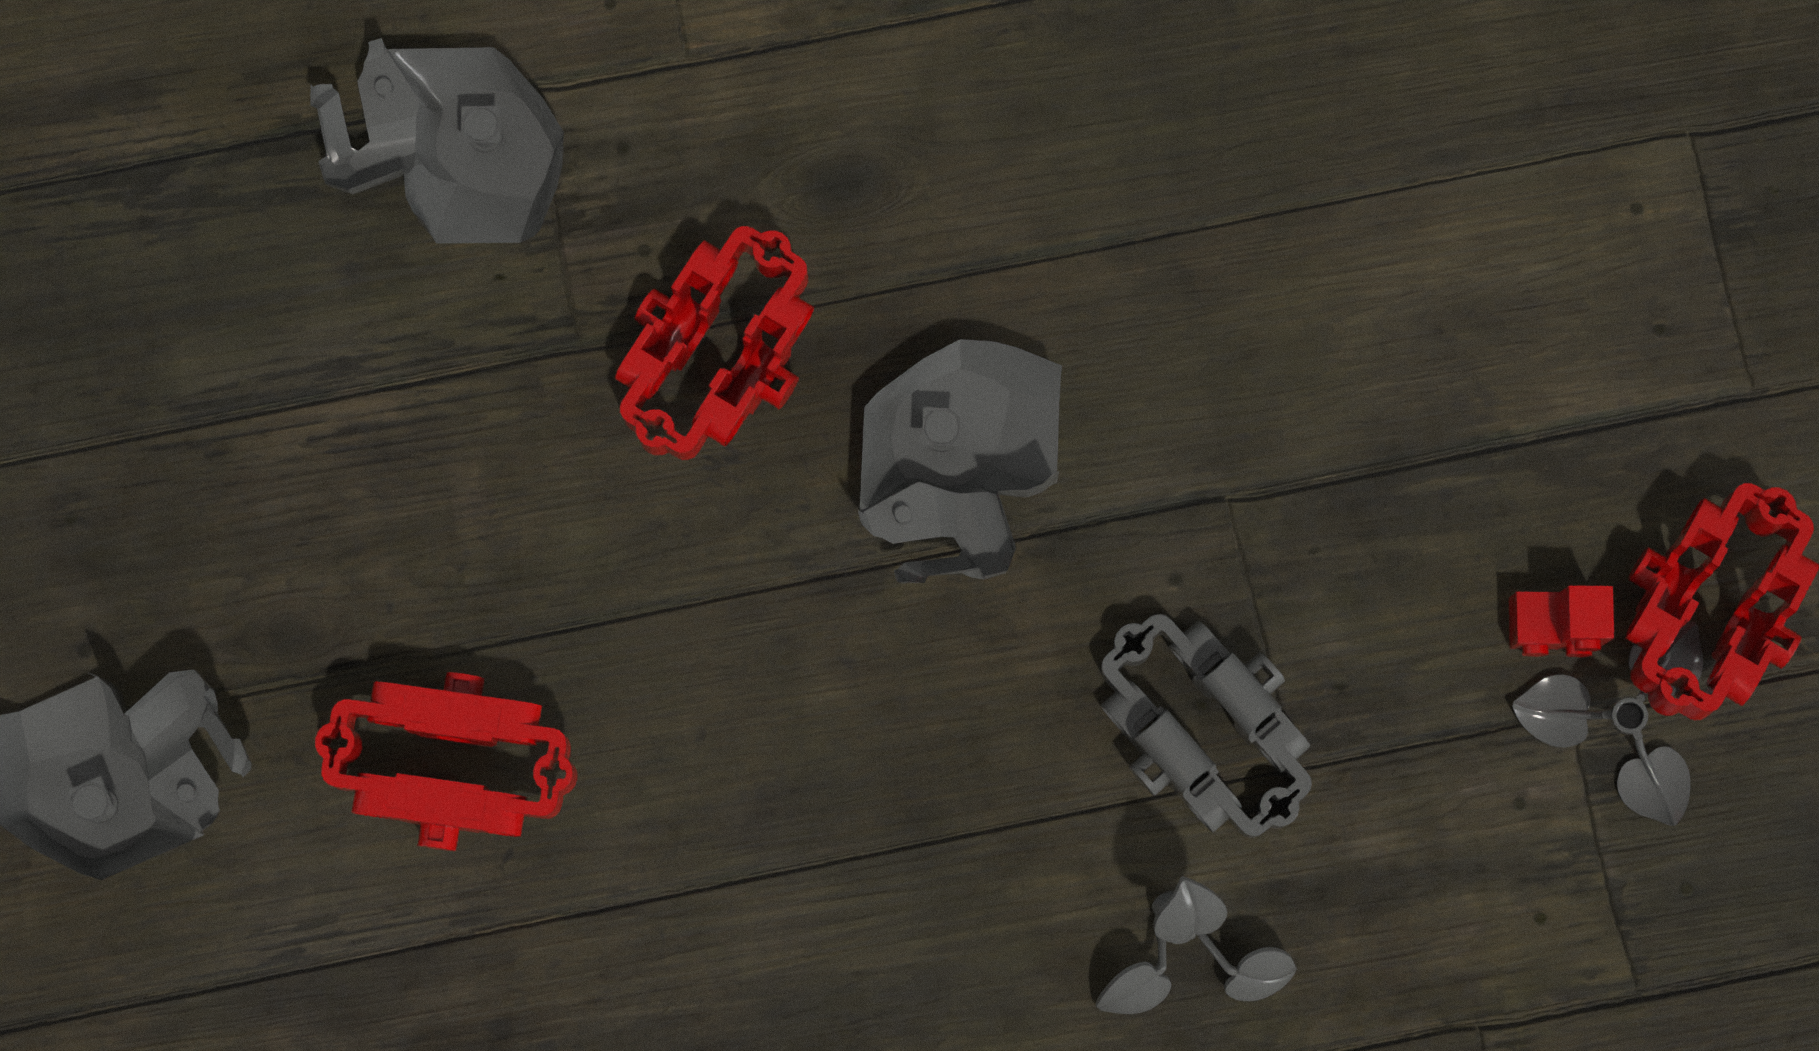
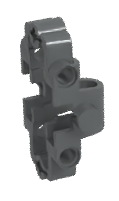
[1100,614,1312,838]

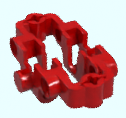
[615,226,814,460]
[1625,483,1819,720]

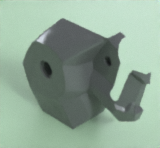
[310,38,564,243]
[857,339,1062,584]
[0,669,251,880]

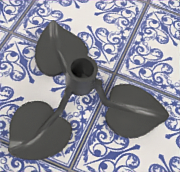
[1512,621,1703,826]
[1095,876,1297,1014]

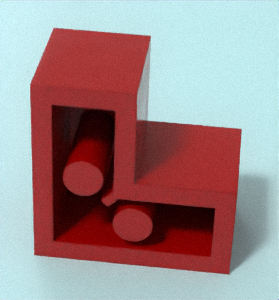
[1509,586,1614,657]

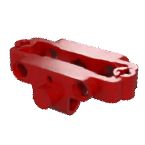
[315,672,578,851]

